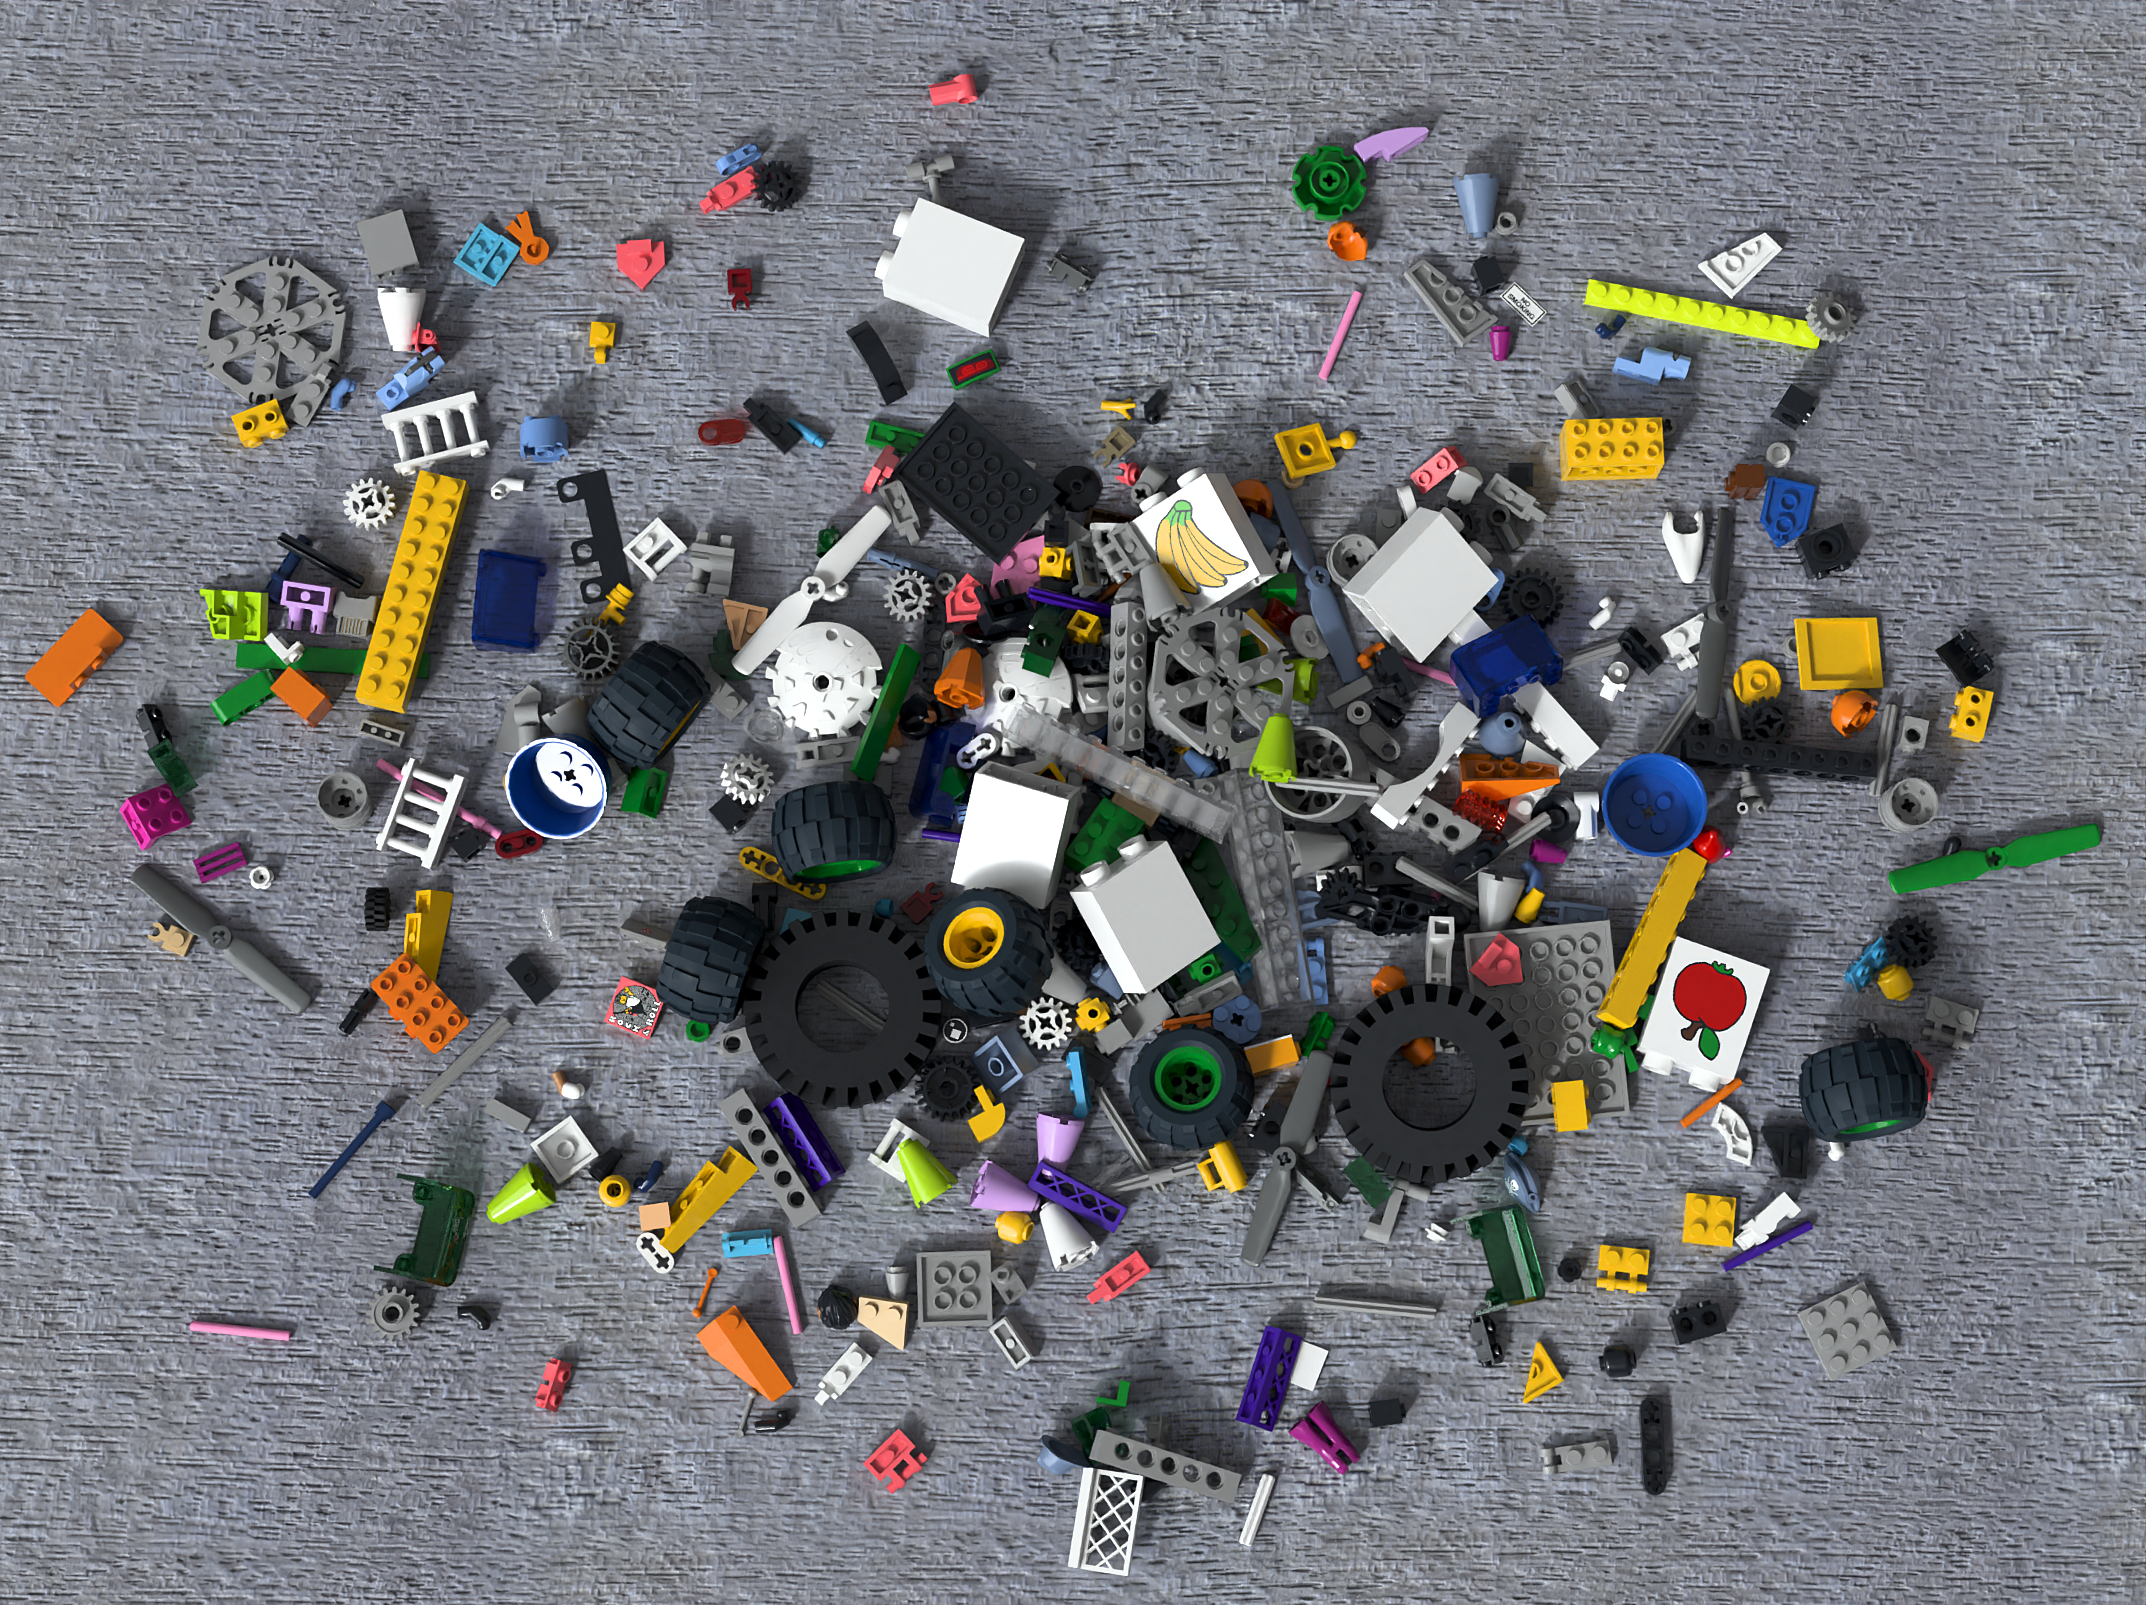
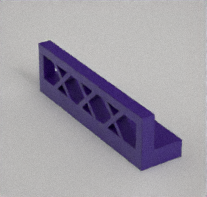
[763,1092,846,1192]
[1027,1160,1128,1233]
[1235,1325,1303,1432]

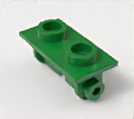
[1299,1011,1336,1060]

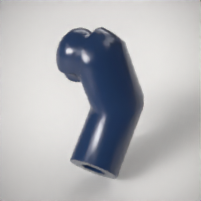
[633,1160,665,1193]

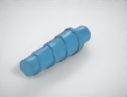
[787,417,827,449]

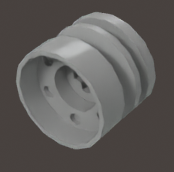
[1325,534,1378,587]
[316,771,373,831]
[1878,778,1939,834]

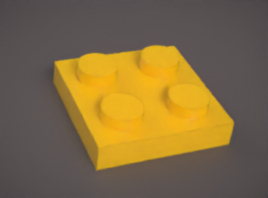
[1682,1193,1736,1248]

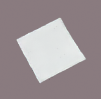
[1276,1338,1329,1391]

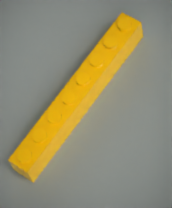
[1596,848,1707,1030]

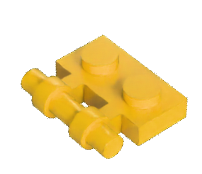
[1596,1245,1650,1294]

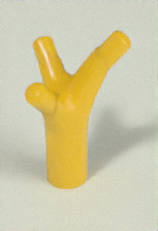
[1101,398,1137,420]

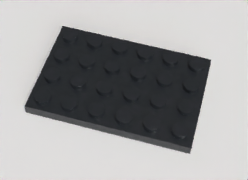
[892,402,1062,566]

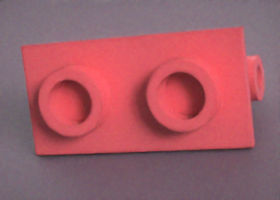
[412,323,441,354]
[535,1358,572,1412]

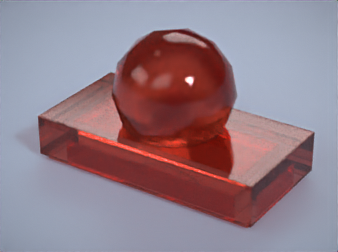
[1262,597,1302,638]

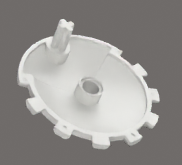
[766,622,883,741]
[960,638,1073,757]

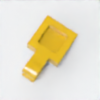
[589,321,616,364]

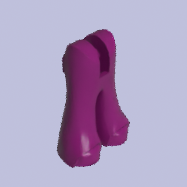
[1288,1400,1361,1475]

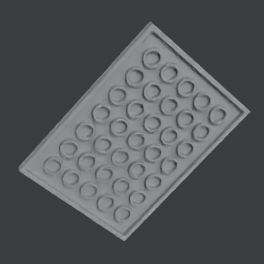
[1463,920,1630,1126]

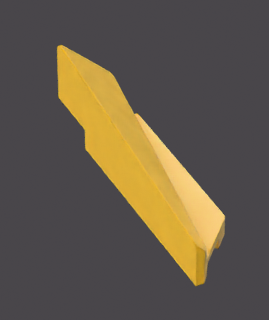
[403,890,453,983]
[659,1146,758,1253]

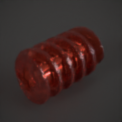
[1452,789,1508,834]

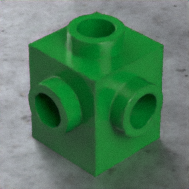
[1187,949,1224,986]

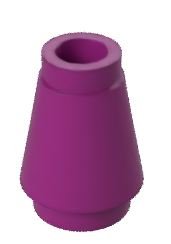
[1489,326,1513,361]
[1529,838,1567,864]

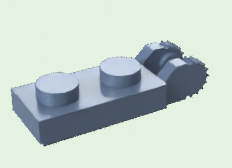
[1538,901,1609,925]

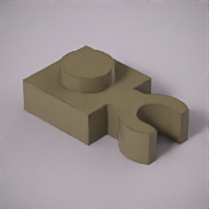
[1093,425,1136,468]

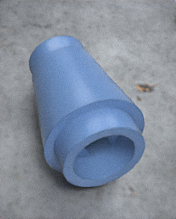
[1183,748,1219,779]

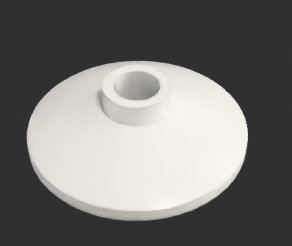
[1290,615,1329,660]

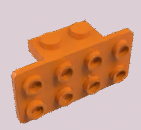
[25,609,124,707]
[371,953,469,1054]

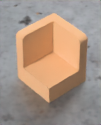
[639,1202,671,1232]

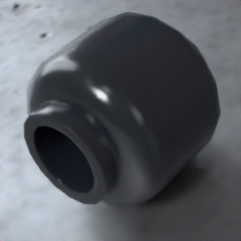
[1599,1344,1637,1378]

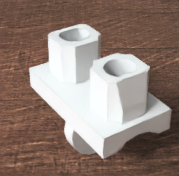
[1600,662,1629,701]

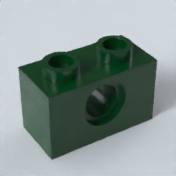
[1020,621,1067,678]

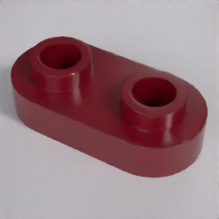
[495,828,544,860]

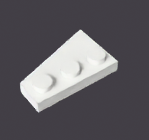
[1698,233,1782,299]
[1506,740,1567,825]

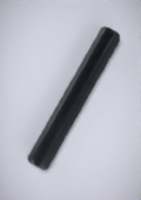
[276,532,365,589]

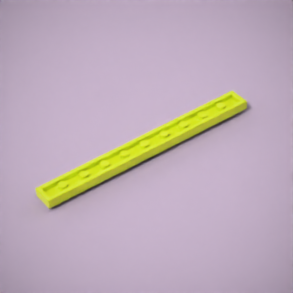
[1584,279,1820,349]

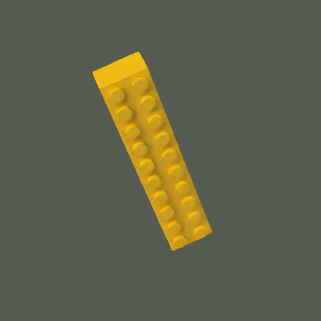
[355,470,470,714]

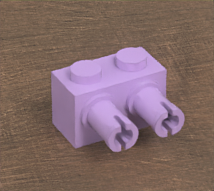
[281,580,338,634]

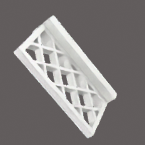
[1068,1468,1145,1577]

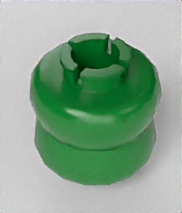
[1590,1024,1628,1059]

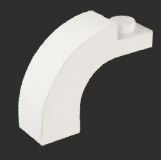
[1425,916,1455,986]

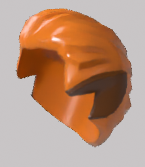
[1327,221,1368,261]

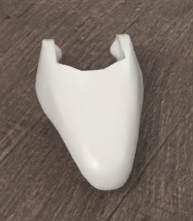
[1662,510,1706,583]

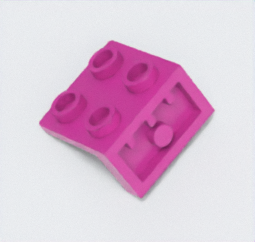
[119,783,191,851]

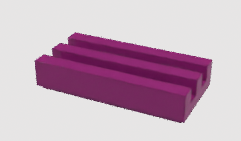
[193,842,248,884]

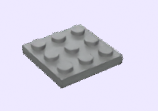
[917,1250,993,1328]
[1797,1281,1898,1381]

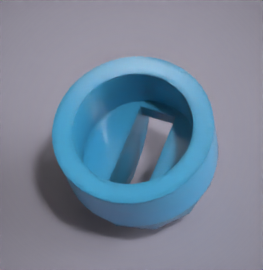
[875,898,894,918]
[1508,1135,1529,1156]

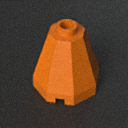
[934,648,986,710]

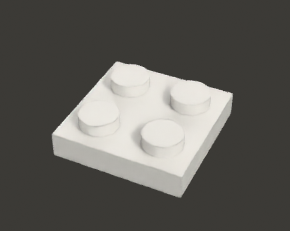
[530,1115,599,1185]

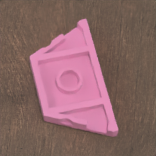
[990,535,1046,627]

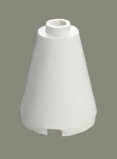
[1039,1201,1099,1272]

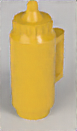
[1197,1140,1248,1193]

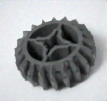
[557,617,622,682]

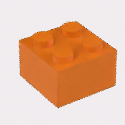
[270,666,333,728]

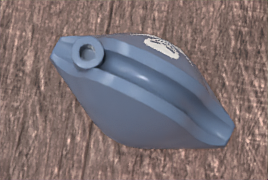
[1504,1152,1541,1214]

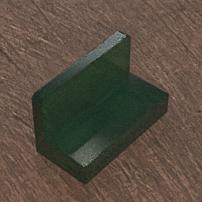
[1343,1155,1393,1209]

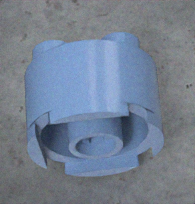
[520,415,568,463]
[1212,995,1262,1047]

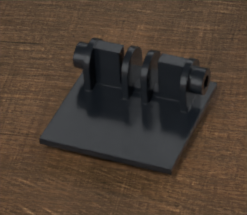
[1935,629,1995,688]

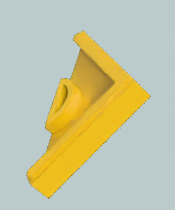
[1523,1341,1564,1404]

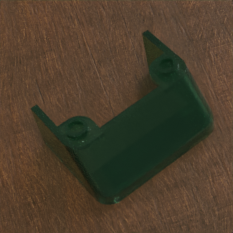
[373,1173,475,1287]
[1450,1204,1545,1316]

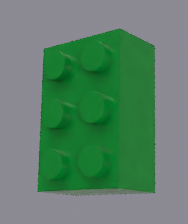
[1064,797,1145,874]

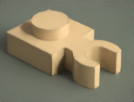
[148,923,195,958]

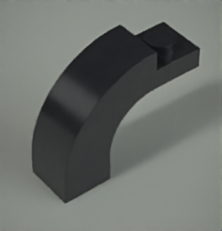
[846,320,908,405]

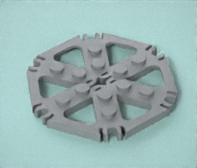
[197,256,347,405]
[1150,606,1295,759]

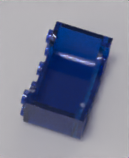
[1449,613,1564,719]

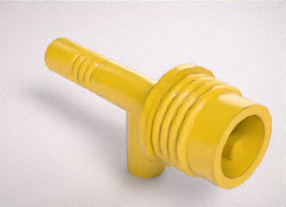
[585,583,634,641]

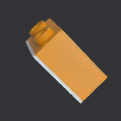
[1243,1034,1302,1078]

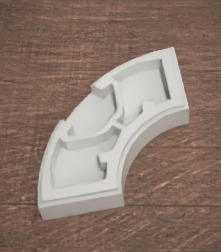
[1711,1102,1753,1166]

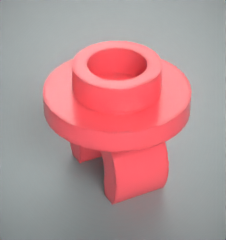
[1115,462,1141,486]

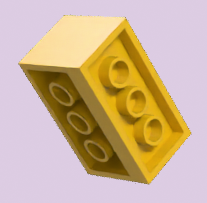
[1559,417,1664,481]

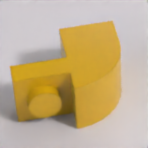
[968,1085,1005,1144]

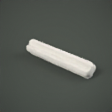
[1239,1474,1275,1546]

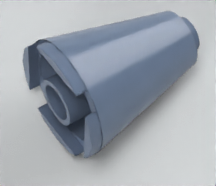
[1453,173,1501,238]
[1479,711,1527,758]

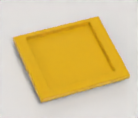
[1794,617,1884,690]

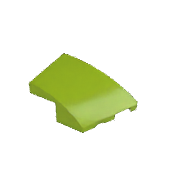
[200,589,268,641]

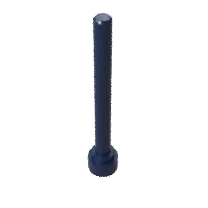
[308,1100,397,1199]

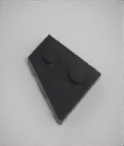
[1760,1126,1809,1179]

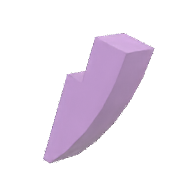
[1353,127,1429,167]

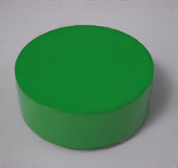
[686,1020,711,1043]

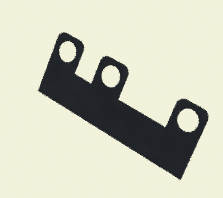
[556,469,633,604]

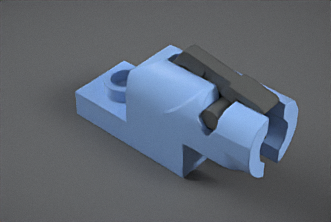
[1612,343,1691,386]
[376,345,445,412]

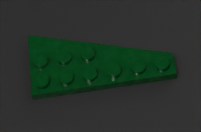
[1170,831,1263,964]

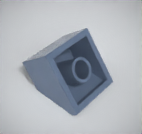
[968,1027,1041,1098]

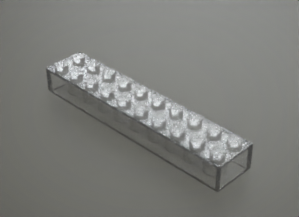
[1003,702,1237,845]
[1218,768,1316,1013]

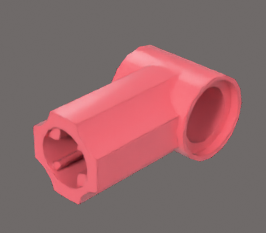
[929,74,978,106]

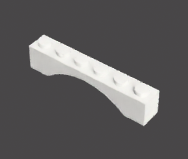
[1370,701,1481,830]

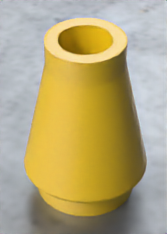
[1513,887,1546,924]

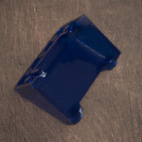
[471,548,546,654]
[908,722,977,828]

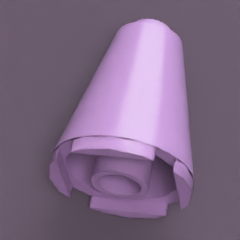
[1036,1111,1085,1180]
[969,1160,1041,1214]

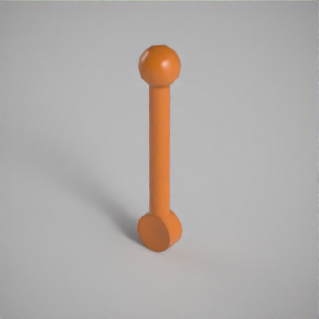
[692,1268,718,1318]

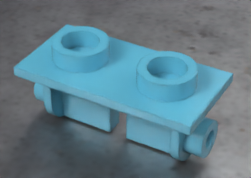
[722,1229,773,1258]

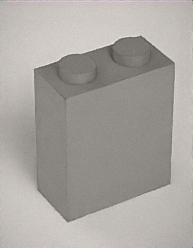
[357,209,421,282]

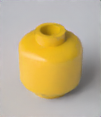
[1877,964,1914,1002]
[599,1175,632,1208]
[995,1211,1034,1244]

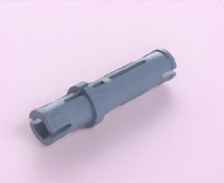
[867,546,940,583]

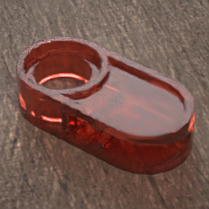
[698,419,746,446]

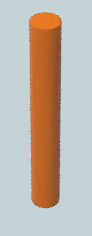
[1680,1077,1743,1129]

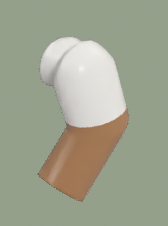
[552,1070,585,1099]

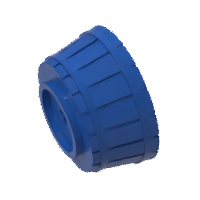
[505,733,612,839]
[1602,753,1708,857]

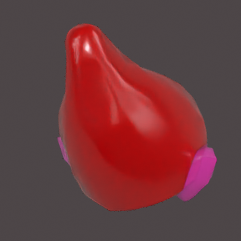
[1686,825,1733,865]

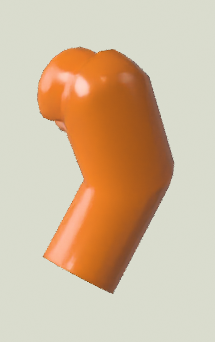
[1357,641,1385,670]

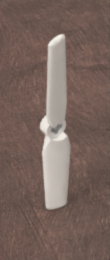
[731,505,892,675]

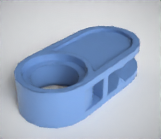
[715,143,762,176]
[1473,567,1505,614]

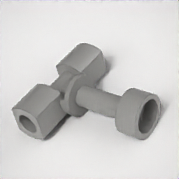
[905,155,955,209]

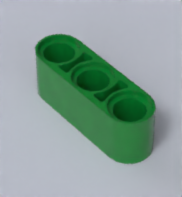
[210,668,277,726]

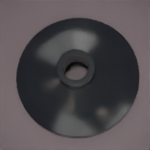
[1053,466,1101,513]
[962,622,1010,647]
[1531,795,1579,843]

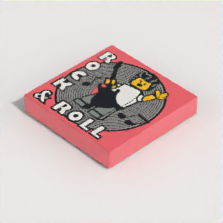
[604,976,664,1040]

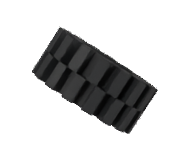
[364,887,391,931]

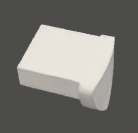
[1447,466,1483,505]

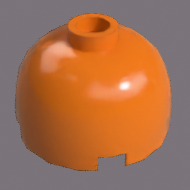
[1232,479,1274,519]
[1831,690,1878,739]

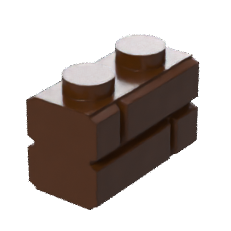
[1724,464,1765,500]

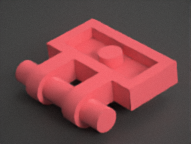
[863,1429,928,1494]

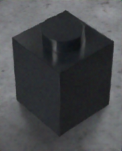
[1471,256,1505,296]
[709,794,747,835]
[1367,1398,1406,1428]

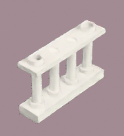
[381,391,491,476]
[376,758,469,870]

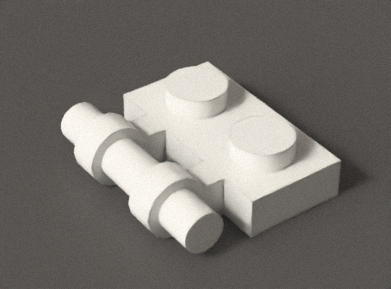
[1660,613,1707,671]

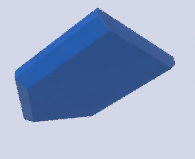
[1760,475,1816,549]

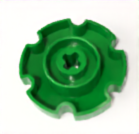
[1292,145,1367,221]

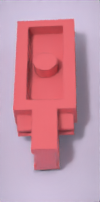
[699,166,757,214]
[1087,1250,1152,1305]

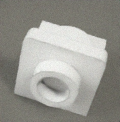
[264,633,305,665]

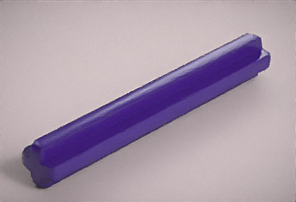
[1027,586,1112,619]

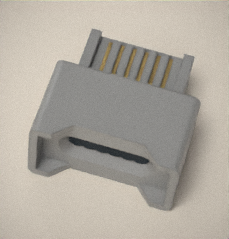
[333,591,380,639]

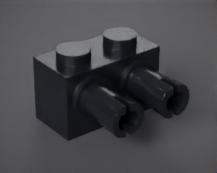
[973,579,1035,637]

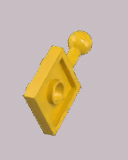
[1274,422,1357,480]

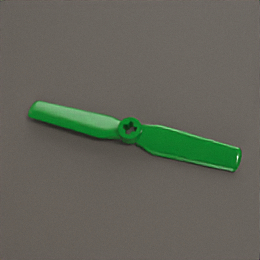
[1888,823,2101,894]

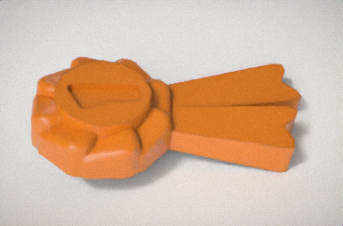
[505,211,549,266]

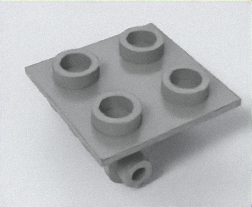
[1107,987,1175,1042]

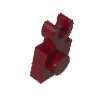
[727,268,752,311]
[900,882,944,925]

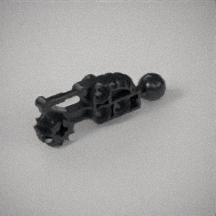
[1314,867,1472,937]

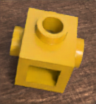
[1039,546,1075,582]
[1066,609,1104,646]
[1075,997,1111,1034]

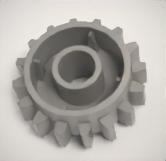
[1805,292,1857,343]
[366,1287,422,1342]

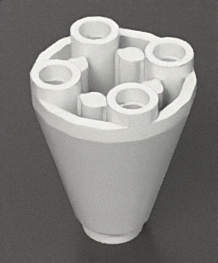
[378,288,426,351]

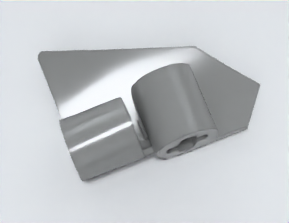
[494,685,543,752]

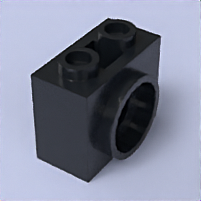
[1794,523,1857,580]

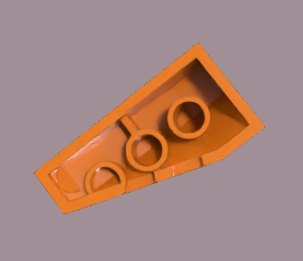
[1459,753,1560,806]
[696,1305,793,1402]

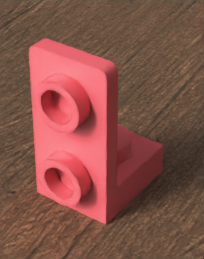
[1410,446,1468,494]

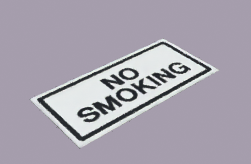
[1500,282,1547,327]

